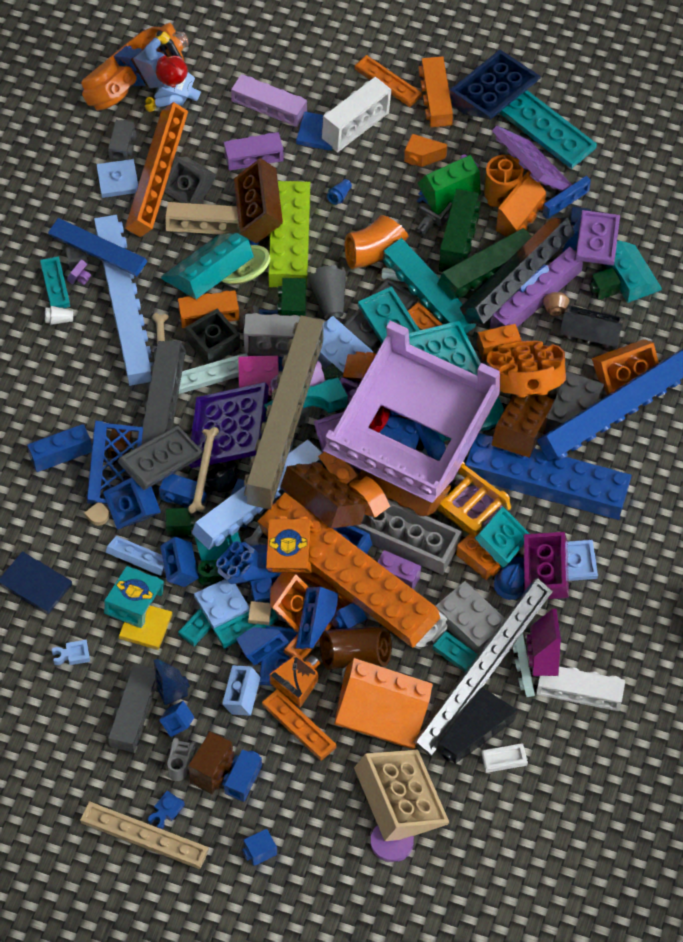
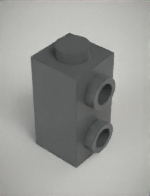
[108,119,138,161]

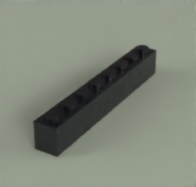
[460,218,575,324]

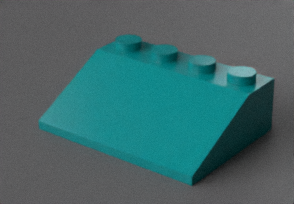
[161,233,254,299]

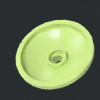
[221,245,270,284]

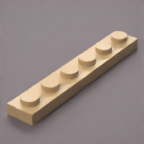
[80,801,209,869]

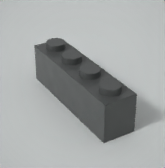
[106,664,156,753]

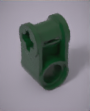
[198,559,224,586]

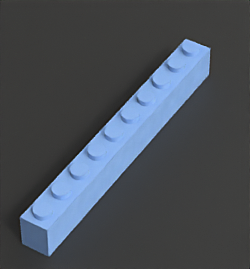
[94,215,154,386]

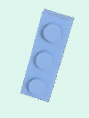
[106,536,165,576]

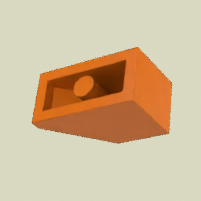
[404,134,447,167]

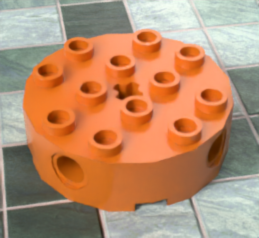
[487,341,566,397]

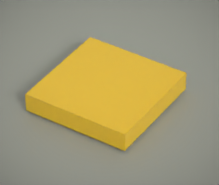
[119,605,172,650]

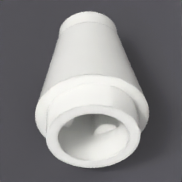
[45,306,73,325]

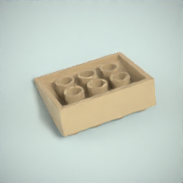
[354,750,449,841]

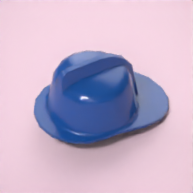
[494,557,525,600]

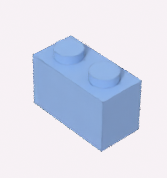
[222,665,261,716]

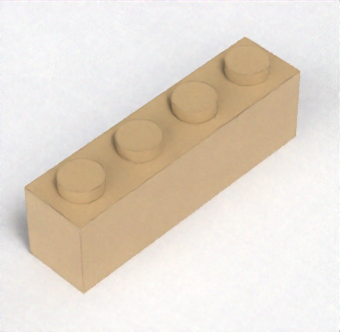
[166,202,241,235]

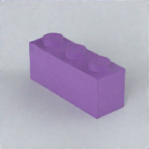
[224,132,284,171]

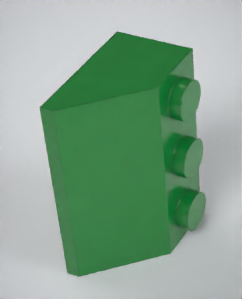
[418,155,481,215]

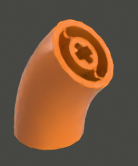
[344,215,409,269]

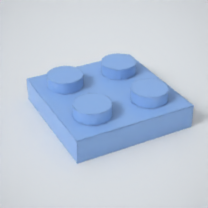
[194,579,250,630]

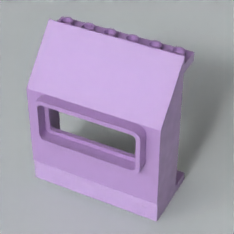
[323,321,500,503]

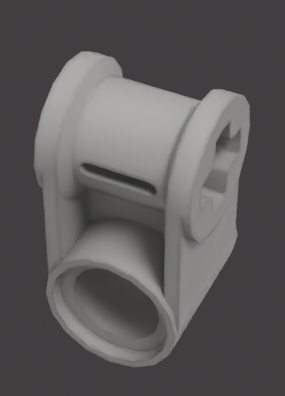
[167,738,196,781]

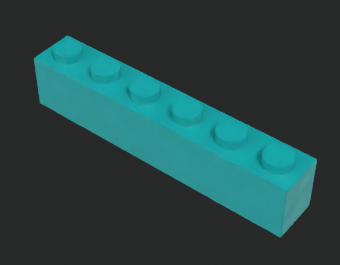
[383,238,476,334]

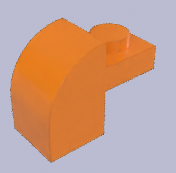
[348,476,390,517]

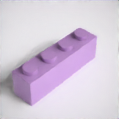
[231,74,307,127]

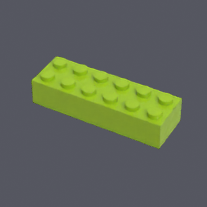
[269,181,310,288]

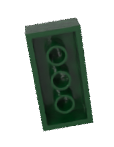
[439,189,481,272]

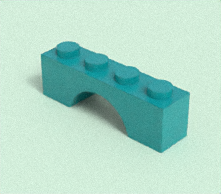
[265,377,348,419]

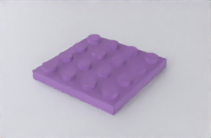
[492,125,572,192]

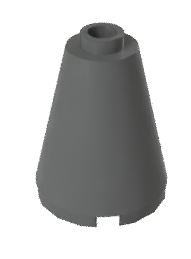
[308,265,346,320]

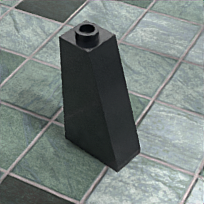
[438,687,517,764]

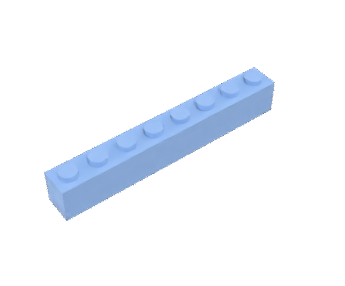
[192,440,323,549]

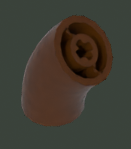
[319,627,392,670]

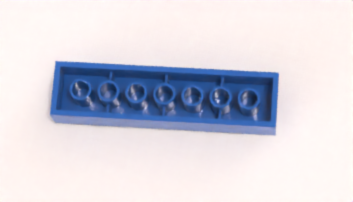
[465,433,632,520]

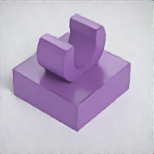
[67,259,91,285]

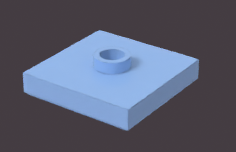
[97,159,138,198]

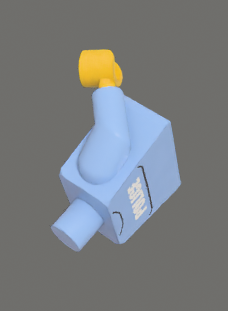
[145,72,201,112]

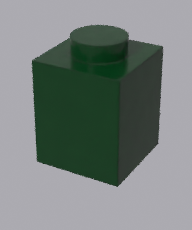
[589,268,621,300]
[166,508,195,536]

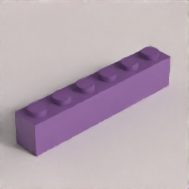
[490,247,583,329]

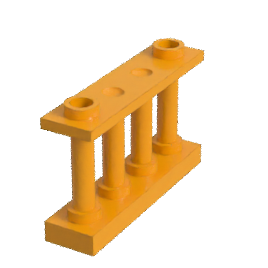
[437,462,511,536]

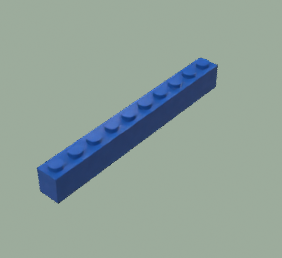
[537,349,683,461]

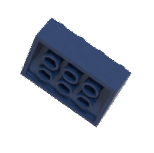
[450,50,541,120]

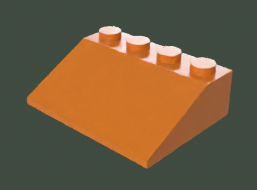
[334,658,433,749]

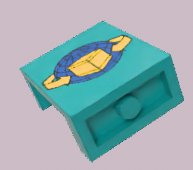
[104,566,164,628]

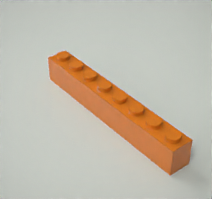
[125,102,188,237]

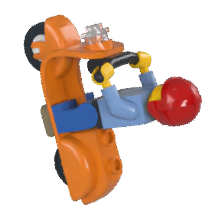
[81,23,188,111]

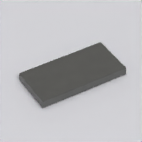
[344,278,418,351]
[118,425,203,490]

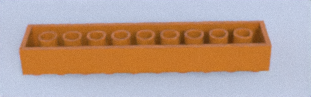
[257,493,440,648]

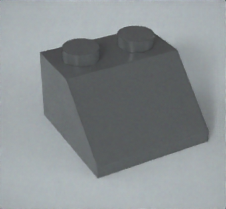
[164,157,216,204]

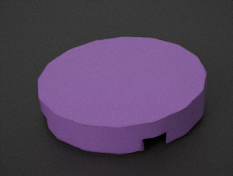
[371,825,414,862]

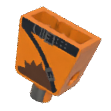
[270,655,320,707]

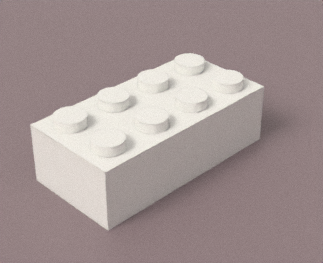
[322,77,391,153]

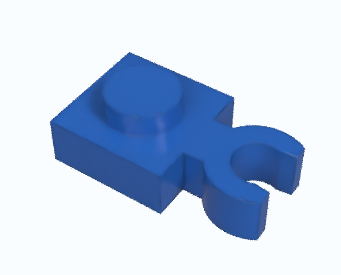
[148,791,185,829]

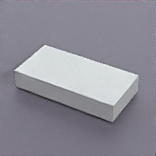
[481,743,528,773]

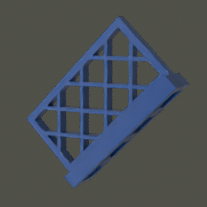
[86,421,143,504]

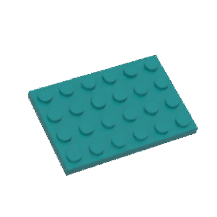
[409,321,505,442]

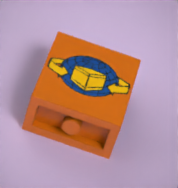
[266,516,314,573]

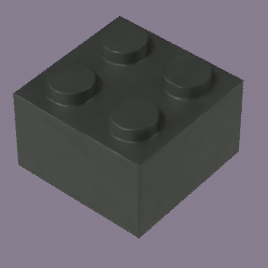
[185,308,241,364]

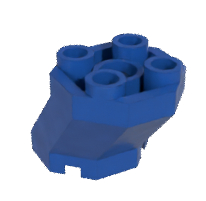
[216,541,281,584]

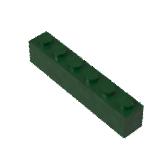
[437,228,532,300]

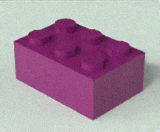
[524,532,569,599]

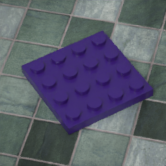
[189,382,269,468]

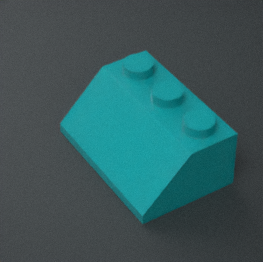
[604,240,662,303]

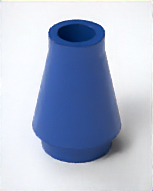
[327,179,352,205]

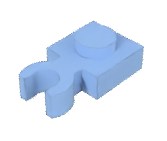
[52,640,90,665]

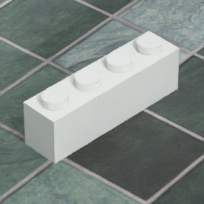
[536,667,625,711]

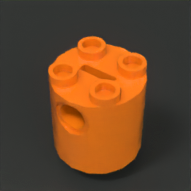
[484,155,524,207]

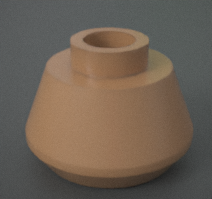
[543,292,569,316]

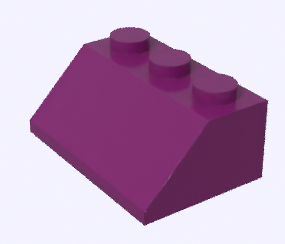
[526,609,561,676]

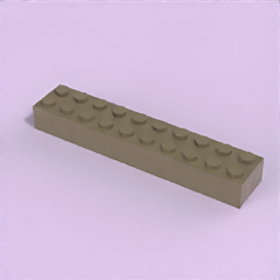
[244,315,324,510]

